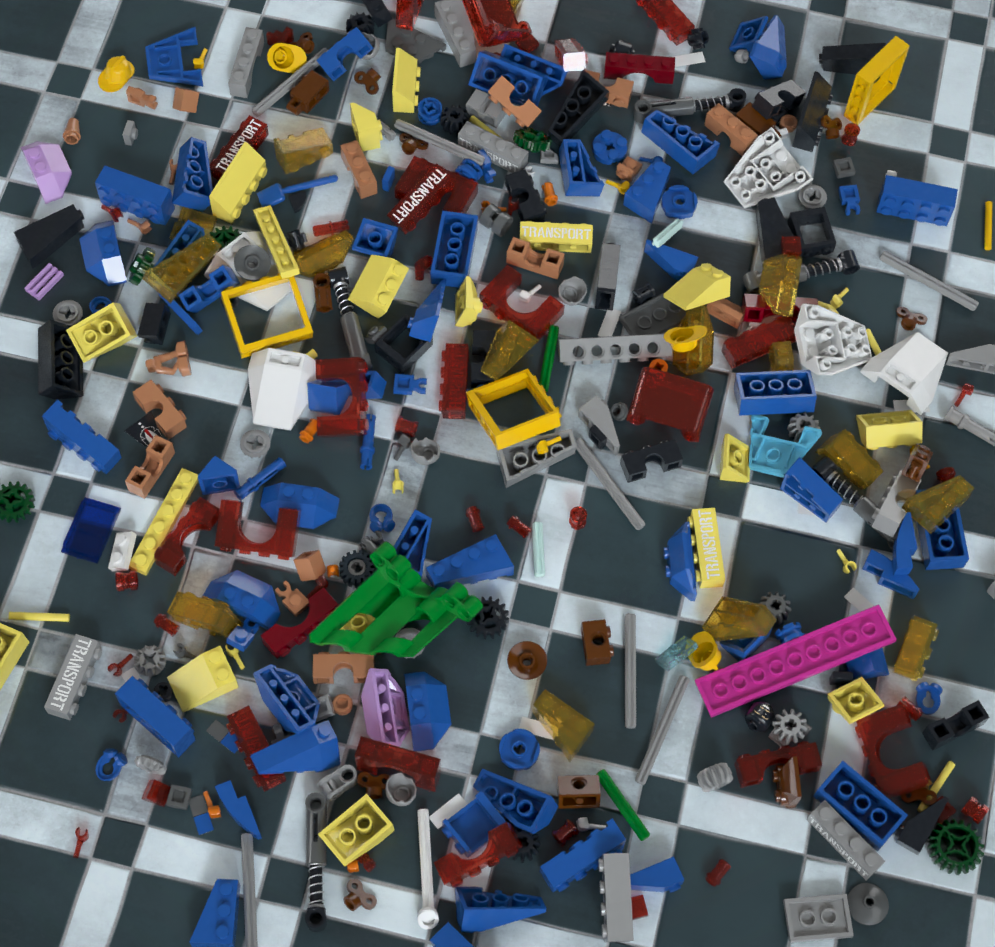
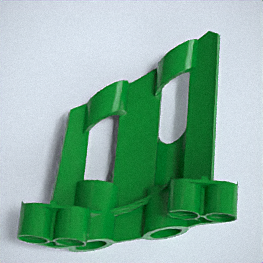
[309,541,483,657]

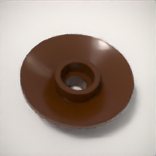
[507,641,547,680]

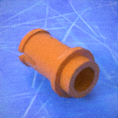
[542,182,558,206]
[299,418,321,443]

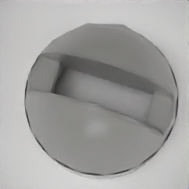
[734,49,749,63]

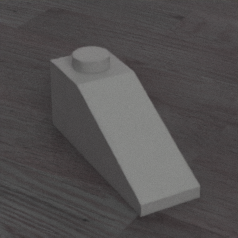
[946,344,995,374]
[578,396,620,456]

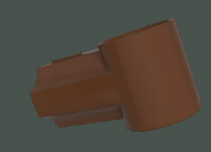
[313,273,333,313]

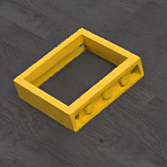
[844,36,910,125]
[221,273,313,359]
[466,368,562,450]

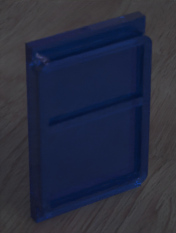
[61,497,121,564]

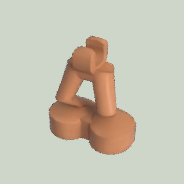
[145,340,192,377]

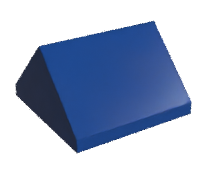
[729,16,768,57]
[352,218,398,258]
[307,377,355,416]
[198,456,241,495]
[719,617,772,662]
[845,648,889,681]

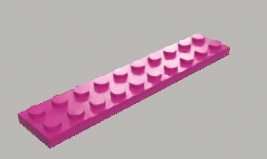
[695,604,897,718]

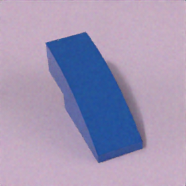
[892,512,917,575]
[862,549,919,600]
[215,780,262,840]

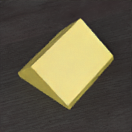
[720,433,750,483]

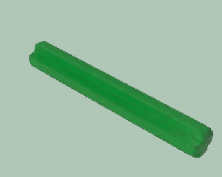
[539,325,559,392]
[596,769,650,841]

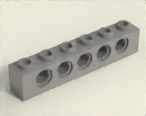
[558,333,672,366]

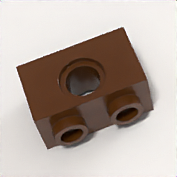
[581,619,614,666]
[557,775,601,809]

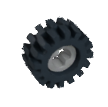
[339,550,375,588]

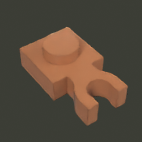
[126,86,158,110]
[275,581,309,617]

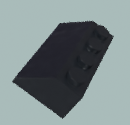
[792,71,833,152]
[38,320,84,399]

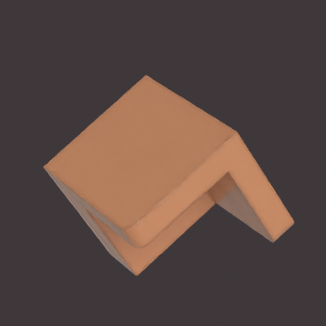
[173,87,199,113]
[293,550,327,581]

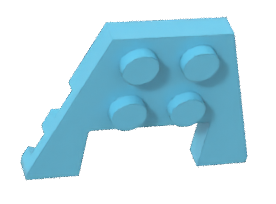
[749,415,822,478]

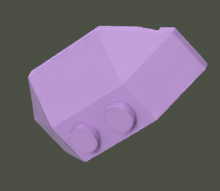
[21,141,72,204]
[361,668,410,748]

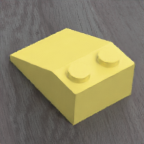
[663,263,731,311]
[66,302,138,363]
[167,646,239,713]
[318,794,395,867]

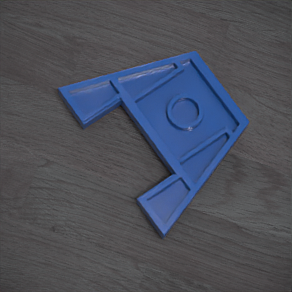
[145,27,203,87]

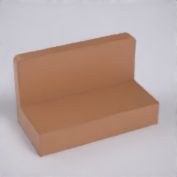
[706,298,743,329]

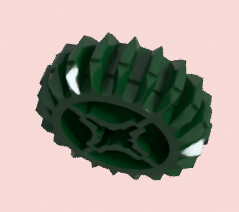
[927,818,984,875]

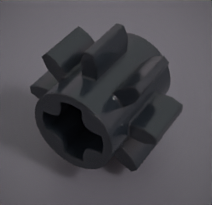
[687,28,709,50]
[285,229,308,251]

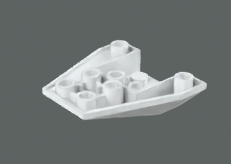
[724,127,813,209]
[204,231,292,311]
[794,304,872,376]
[860,332,948,415]
[248,348,325,431]

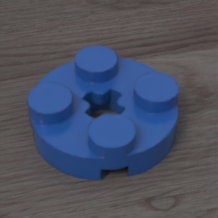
[592,130,627,165]
[661,185,698,219]
[499,729,540,770]

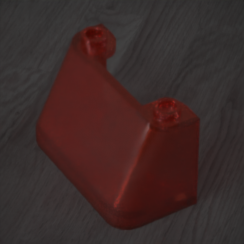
[462,0,532,47]
[626,367,714,442]

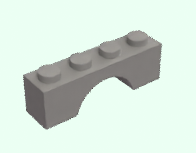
[228,27,264,98]
[872,470,921,537]

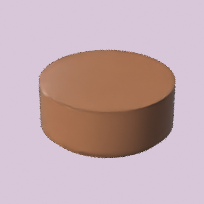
[779,115,798,133]
[332,694,353,715]

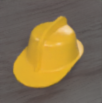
[267,43,307,73]
[98,55,135,92]
[663,325,707,352]
[686,631,722,671]

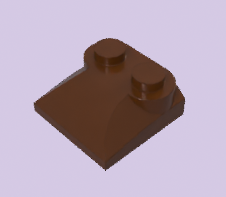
[772,756,802,808]

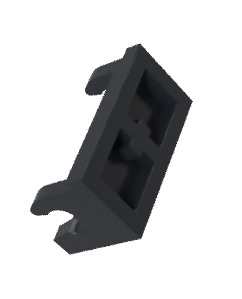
[137,303,171,345]

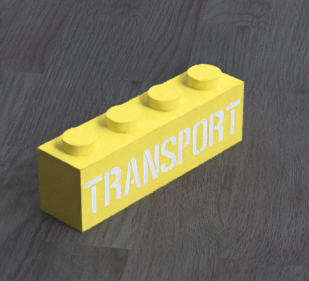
[520,221,593,253]
[687,508,725,588]

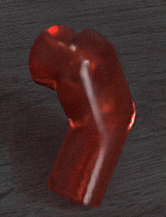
[415,255,433,281]

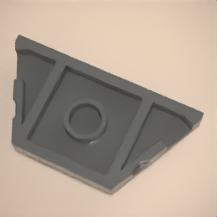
[385,18,446,64]

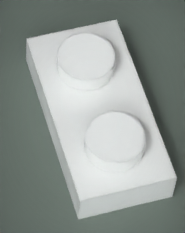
[108,531,137,571]

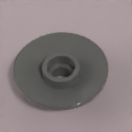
[234,245,271,281]
[847,883,889,925]

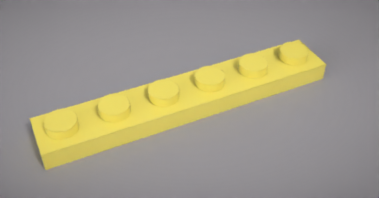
[253,205,300,279]
[129,468,198,576]

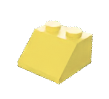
[350,102,383,152]

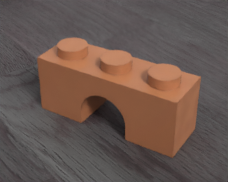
[584,69,634,108]
[488,76,542,128]
[705,103,758,157]
[340,140,377,199]
[506,237,565,280]
[133,380,187,440]
[125,435,175,499]
[313,651,374,684]

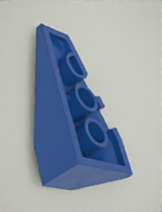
[750,15,787,79]
[250,720,341,774]

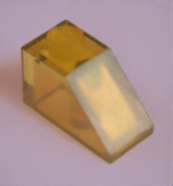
[769,341,794,371]

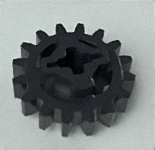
[467,596,509,640]

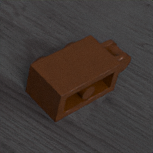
[286,70,329,116]
[735,102,782,138]
[901,444,934,483]

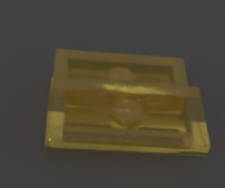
[169,207,218,241]

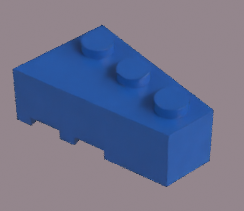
[623,158,671,224]
[780,457,843,523]

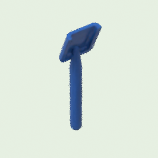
[257,175,338,207]

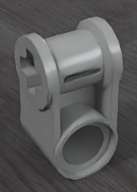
[318,765,358,801]

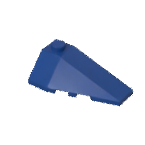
[407,279,447,342]
[473,769,558,834]
[455,886,547,933]

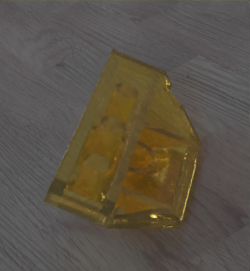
[293,230,353,278]
[759,253,802,317]
[673,305,714,376]

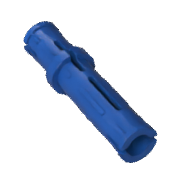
[360,414,376,470]
[234,457,286,501]

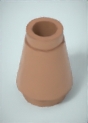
[63,118,81,145]

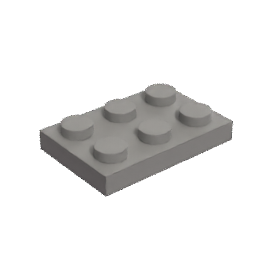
[783,894,854,943]

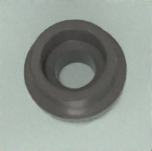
[610,402,628,421]

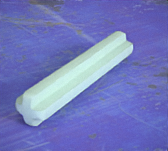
[652,218,683,248]
[532,522,545,577]

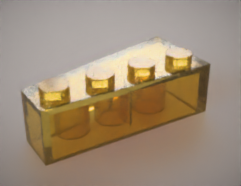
[142,234,222,303]

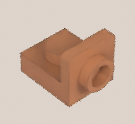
[616,156,643,183]

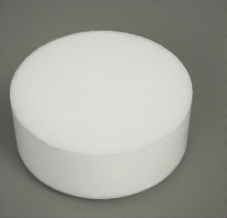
[417,907,439,929]

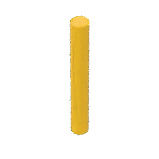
[984,201,992,250]

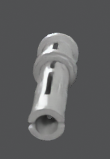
[943,406,995,446]

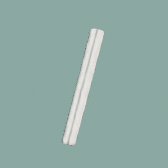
[417,809,434,908]

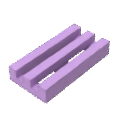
[24,263,64,301]

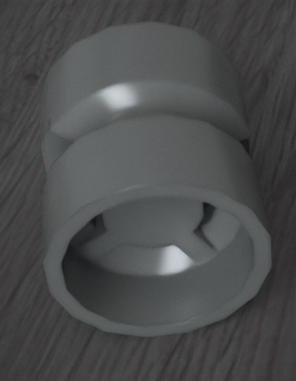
[479,204,513,237]

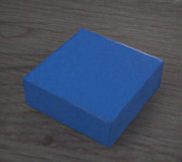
[382,166,395,192]

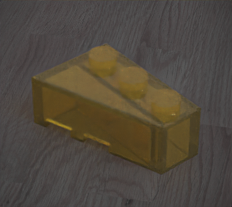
[167,591,242,641]

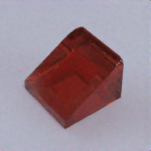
[142,779,171,807]

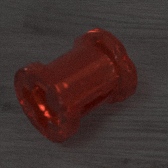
[841,123,860,146]
[395,416,419,437]
[569,506,587,530]
[552,819,579,847]

